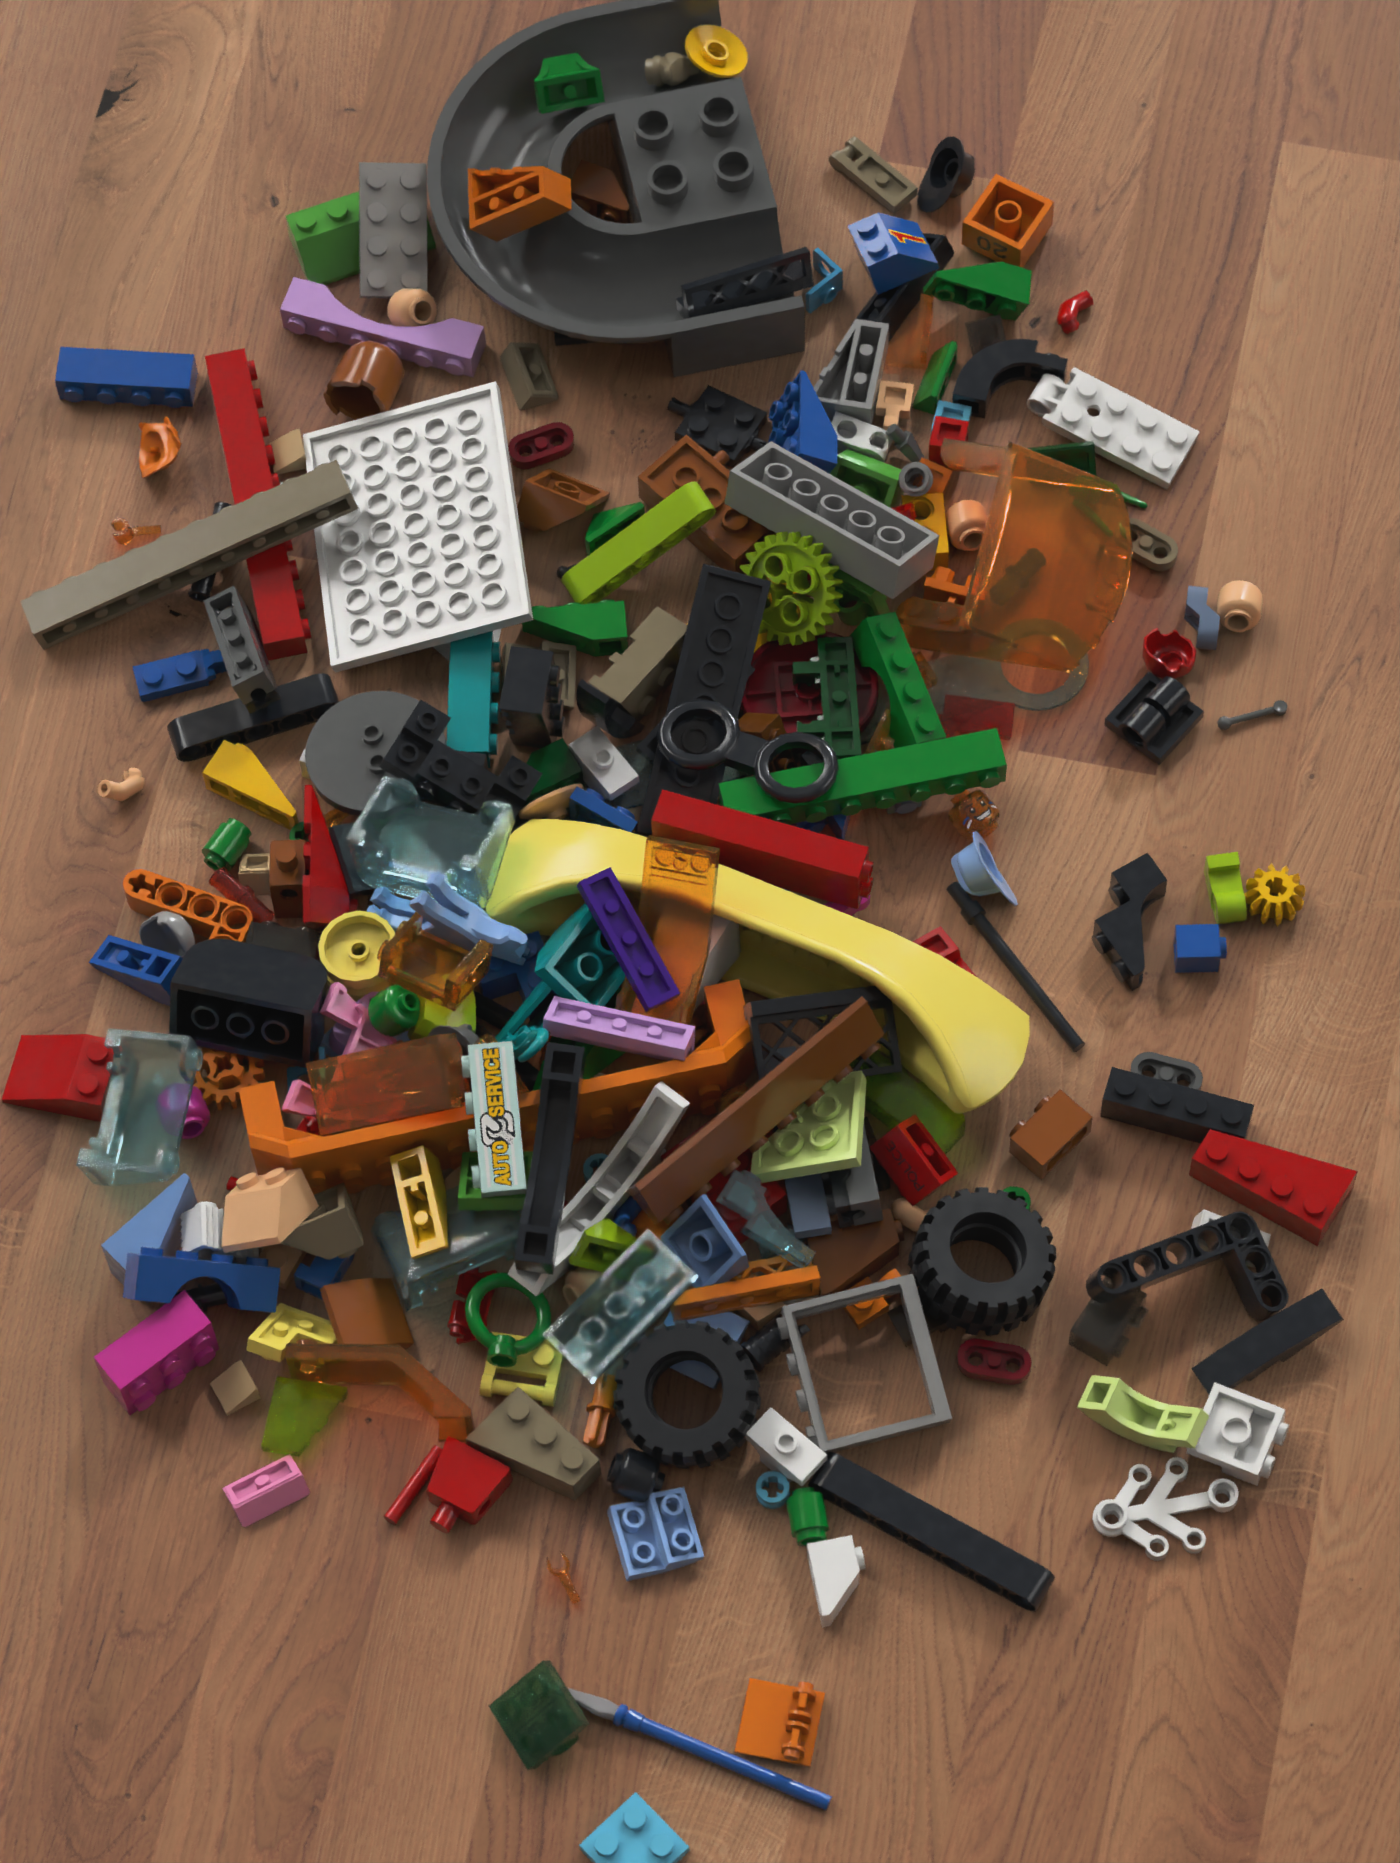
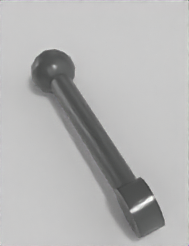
[1217,700,1287,730]

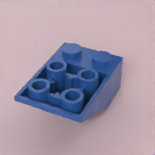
[768,370,838,474]

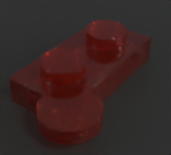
[937,694,1015,740]

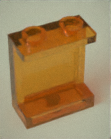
[377,912,493,1011]

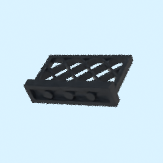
[743,986,902,1082]

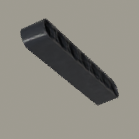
[808,1452,1055,1612]

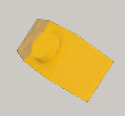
[202,740,299,830]
[389,1145,448,1260]

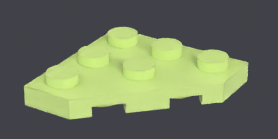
[751,1070,867,1184]

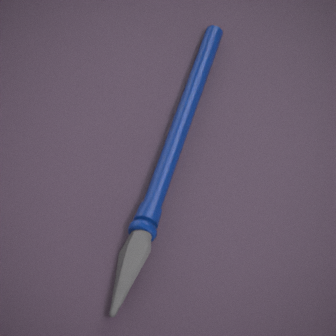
[547,1682,832,1810]

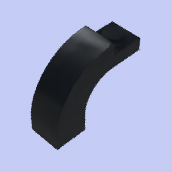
[952,339,1068,419]

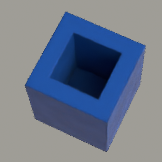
[1173,924,1227,973]

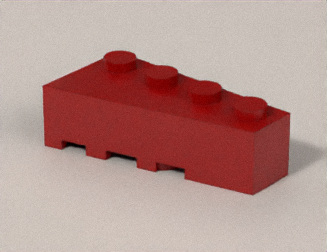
[1189,1129,1358,1246]

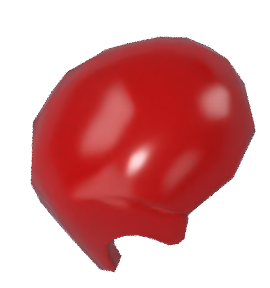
[1142,628,1196,679]

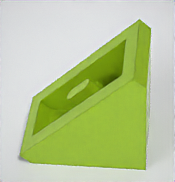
[568,1217,650,1280]

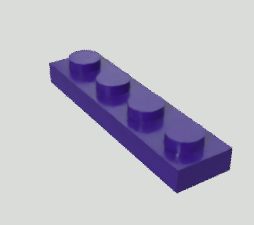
[577,867,680,1012]

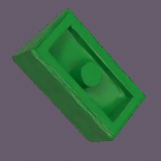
[912,341,958,415]

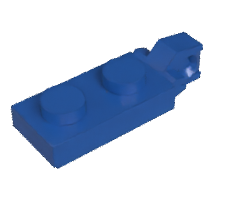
[132,649,227,702]

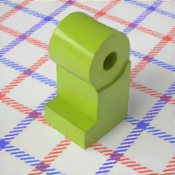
[1204,852,1247,924]

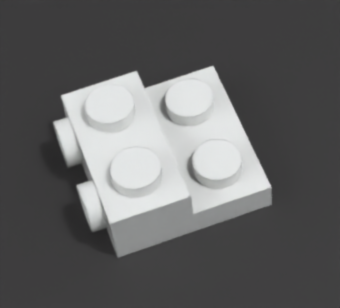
[1187,1383,1289,1486]

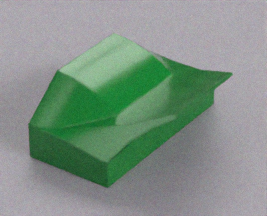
[534,53,605,114]

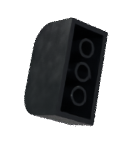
[169,939,327,1069]

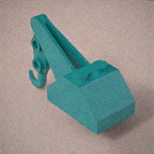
[490,903,654,1062]

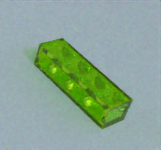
[849,1049,966,1155]

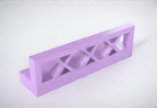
[543,996,695,1061]

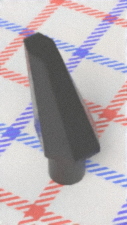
[886,424,924,462]

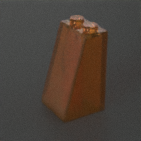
[306,1033,470,1136]

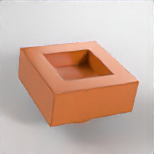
[913,457,954,495]

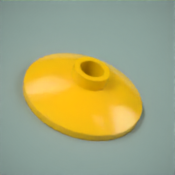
[685,25,748,78]

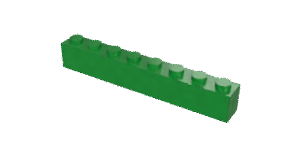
[719,728,1007,825]

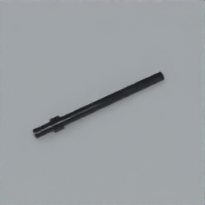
[947,881,1085,1052]

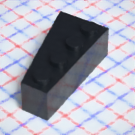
[499,646,565,748]

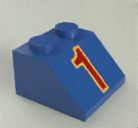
[848,212,939,294]

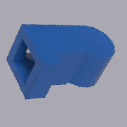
[294,1253,355,1300]

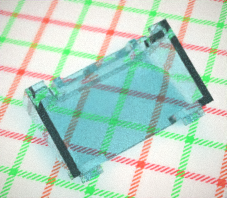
[346,776,515,910]
[76,1028,203,1186]
[371,1185,523,1312]

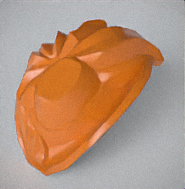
[138,416,181,478]

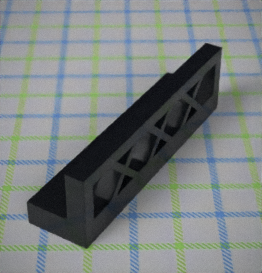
[676,247,814,319]

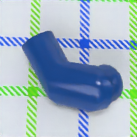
[613,1195,642,1237]

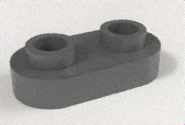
[1130,1052,1203,1090]

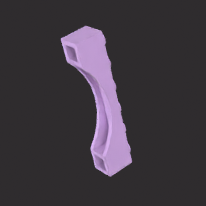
[280,277,486,377]

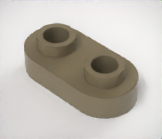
[1113,518,1178,571]

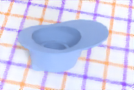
[951,831,1018,906]

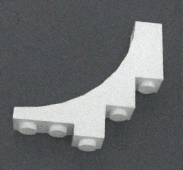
[508,1081,690,1296]

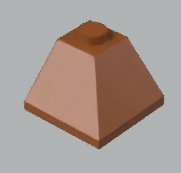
[517,468,610,532]

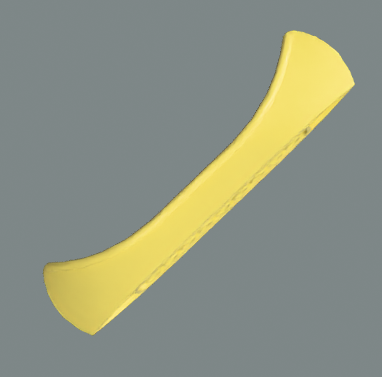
[484,819,1030,1114]

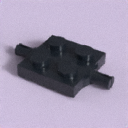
[667,385,768,468]

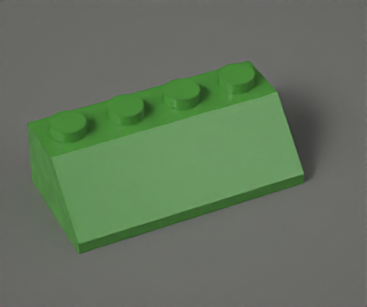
[285,191,436,285]

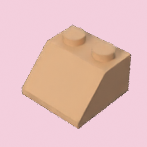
[221,1167,319,1253]

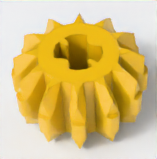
[1245,863,1306,926]

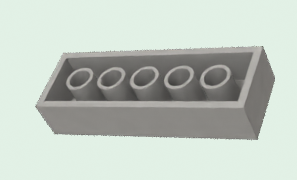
[724,441,940,599]

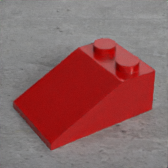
[1,1034,126,1123]

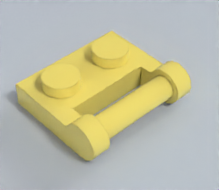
[480,1331,566,1407]

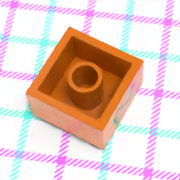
[962,174,1054,268]

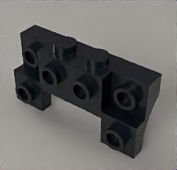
[380,699,543,841]

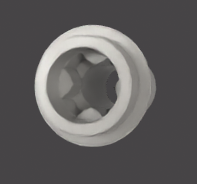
[899,462,933,496]

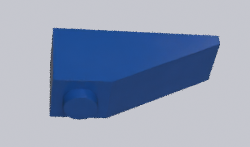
[89,935,183,1006]

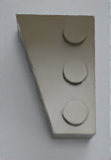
[465,1387,601,1500]

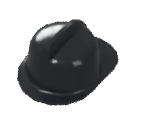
[917,136,975,213]

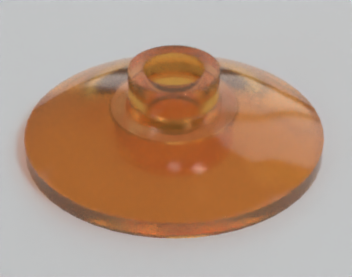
[865,708,895,754]

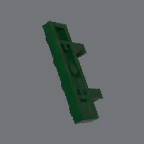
[792,637,862,760]

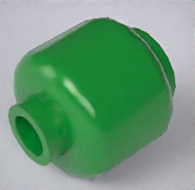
[368,984,421,1037]

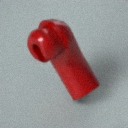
[1056,290,1094,334]

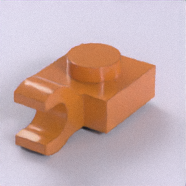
[843,1268,901,1330]

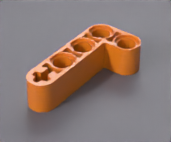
[123,869,256,944]

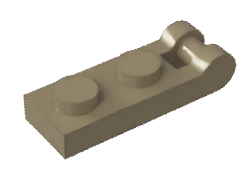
[828,136,918,214]

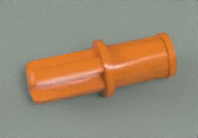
[583,1373,617,1449]

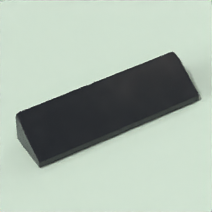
[851,233,954,341]

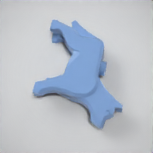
[366,871,530,966]

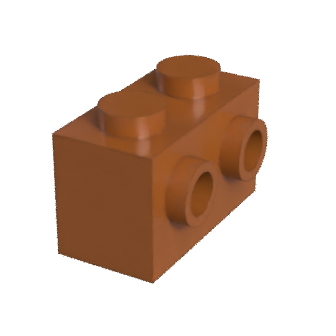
[1009,1089,1093,1180]

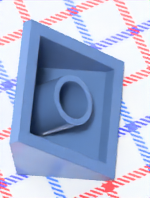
[660,1194,749,1288]

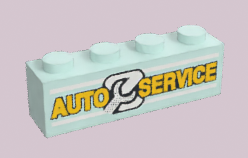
[461,1041,526,1198]

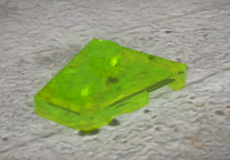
[261,1376,348,1457]

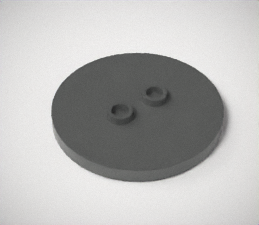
[305,691,447,817]

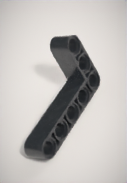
[1086,1211,1289,1321]

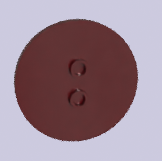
[740,631,879,753]

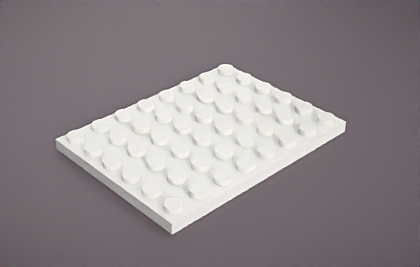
[302,381,533,673]

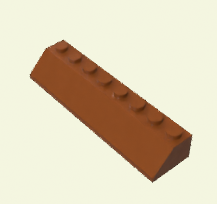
[627,996,885,1225]

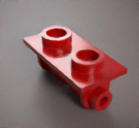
[447,1264,497,1344]

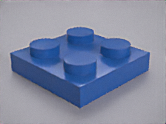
[569,786,638,834]

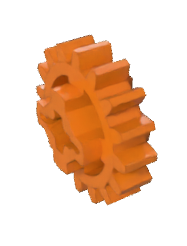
[186,1047,265,1110]

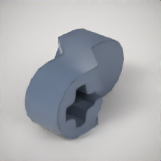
[1184,585,1220,650]

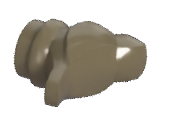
[645,52,700,87]

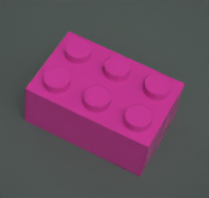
[94,1290,219,1415]

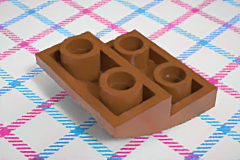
[320,1278,414,1356]

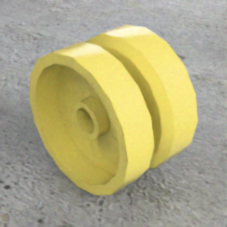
[318,910,403,1002]

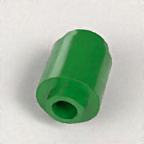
[202,818,252,872]
[786,1487,829,1546]

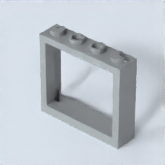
[776,1273,952,1454]

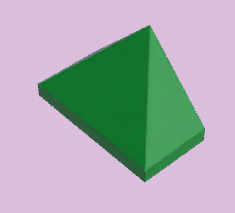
[585,502,645,556]

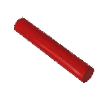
[383,1445,442,1525]

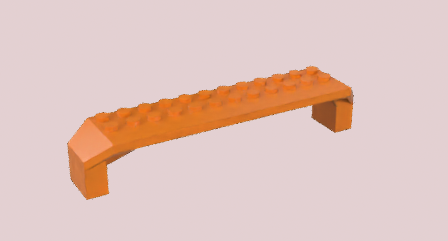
[238,979,755,1195]

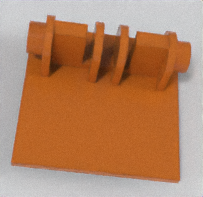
[734,1678,825,1767]

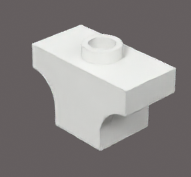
[569,726,639,801]
[746,1407,827,1486]

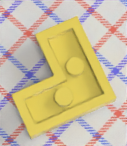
[246,1303,339,1363]

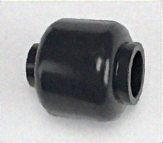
[606,1448,665,1503]

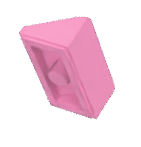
[223,1454,310,1527]

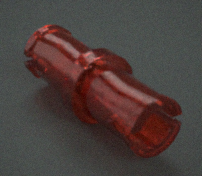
[209,867,275,930]

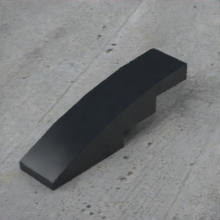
[1191,1289,1344,1395]

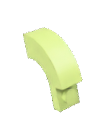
[1077,1375,1209,1453]

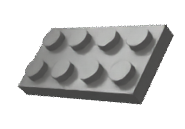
[359,162,427,298]

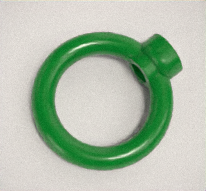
[465,1272,551,1367]

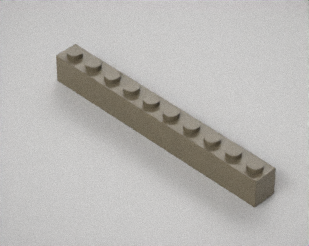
[20,460,359,650]

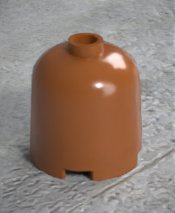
[323,341,404,421]

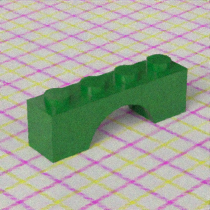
[849,612,946,748]

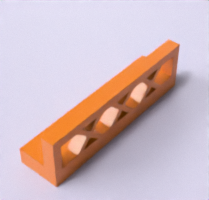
[664,1251,820,1322]

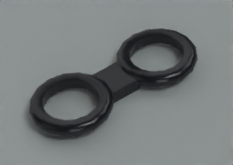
[656,699,839,804]

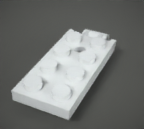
[1027,367,1199,490]

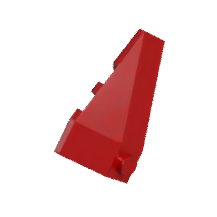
[302,785,359,931]

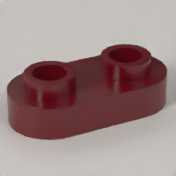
[508,422,574,470]
[957,1338,1032,1385]

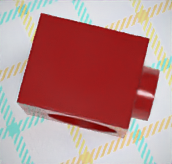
[928,416,969,472]

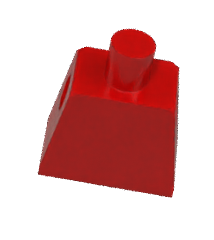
[427,1435,513,1534]

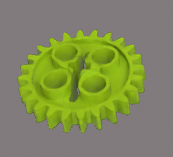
[740,531,843,646]

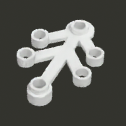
[1092,1457,1239,1561]

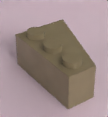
[588,606,687,722]

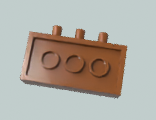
[638,434,776,574]

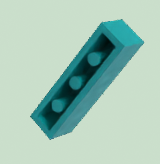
[447,631,501,768]

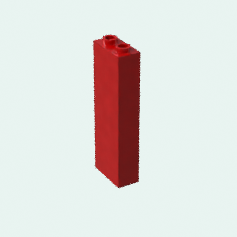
[651,789,874,909]

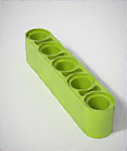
[561,481,716,604]

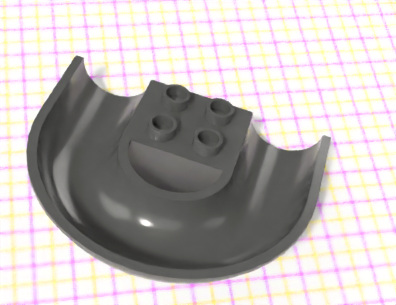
[427,0,805,377]

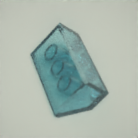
[542,1229,698,1384]

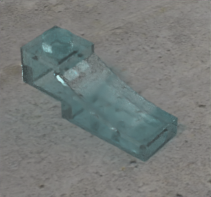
[716,1170,816,1268]

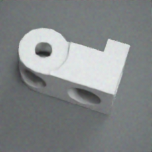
[831,411,893,462]

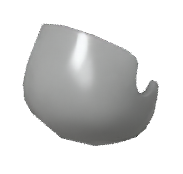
[139,911,195,959]

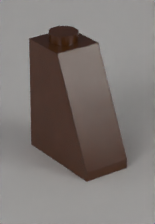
[804,1208,905,1297]

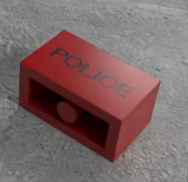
[869,1114,959,1206]

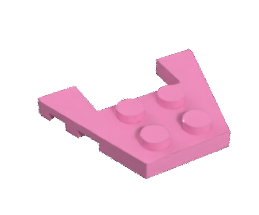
[281,982,414,1126]

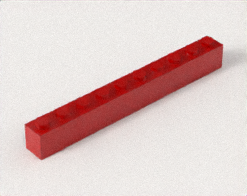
[205,348,312,661]

